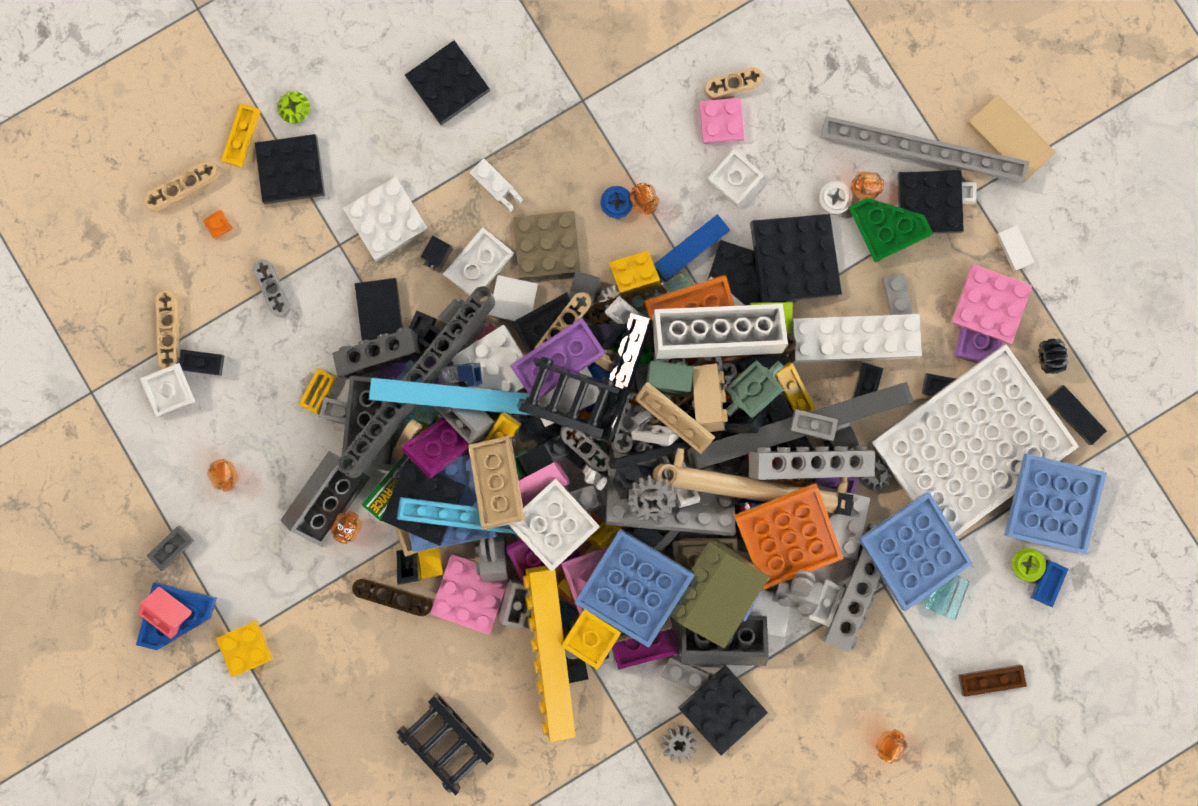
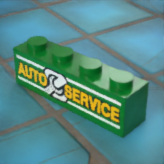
[362,454,415,521]

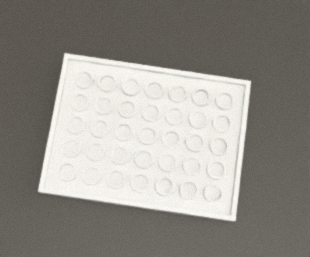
[870,345,1079,536]

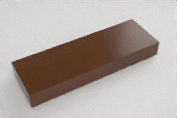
[958,664,1027,697]

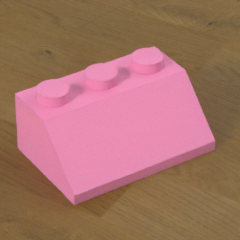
[519,460,571,508]

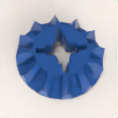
[600,186,633,219]

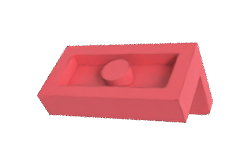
[137,587,191,639]

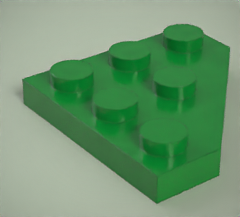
[848,197,933,263]

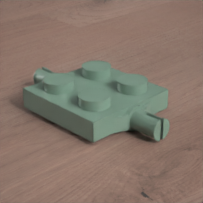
[725,360,784,419]

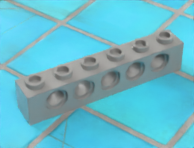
[749,446,875,480]
[821,523,882,652]

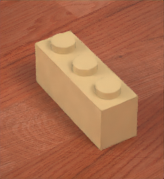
[692,363,728,432]

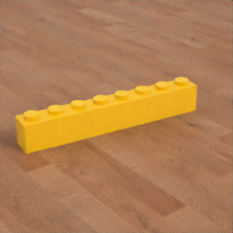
[523,566,575,742]

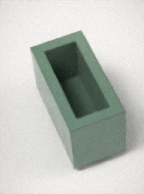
[646,359,693,395]

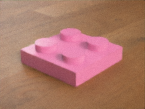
[699,98,744,144]

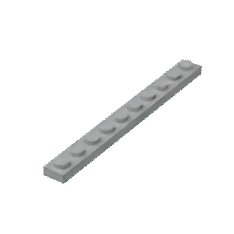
[820,116,1030,183]

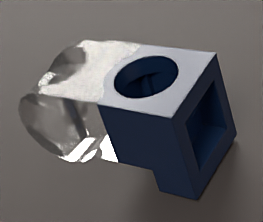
[438,362,483,387]

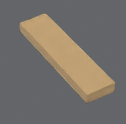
[635,382,715,454]

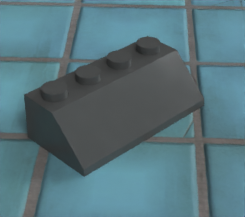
[342,376,395,465]
[280,451,370,547]
[681,616,769,666]

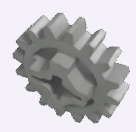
[628,475,676,521]

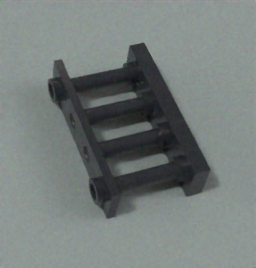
[517,356,619,438]
[397,693,495,796]

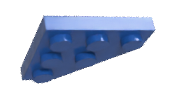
[136,582,217,650]

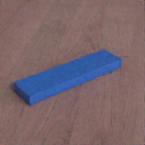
[654,214,730,282]

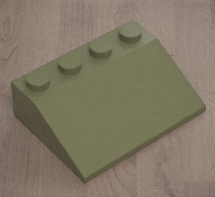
[669,539,770,648]

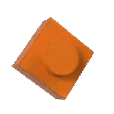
[203,210,233,239]

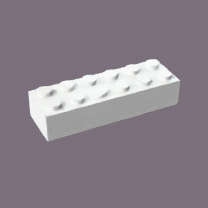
[652,304,788,359]
[791,314,922,363]

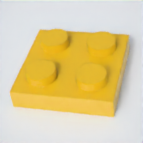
[609,250,661,296]
[561,609,621,670]
[216,621,273,677]

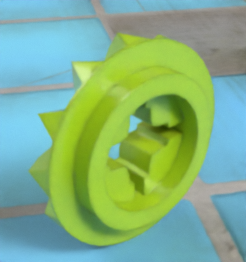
[277,90,310,123]
[1011,548,1046,582]

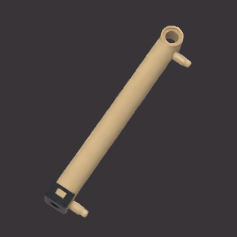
[653,448,854,516]

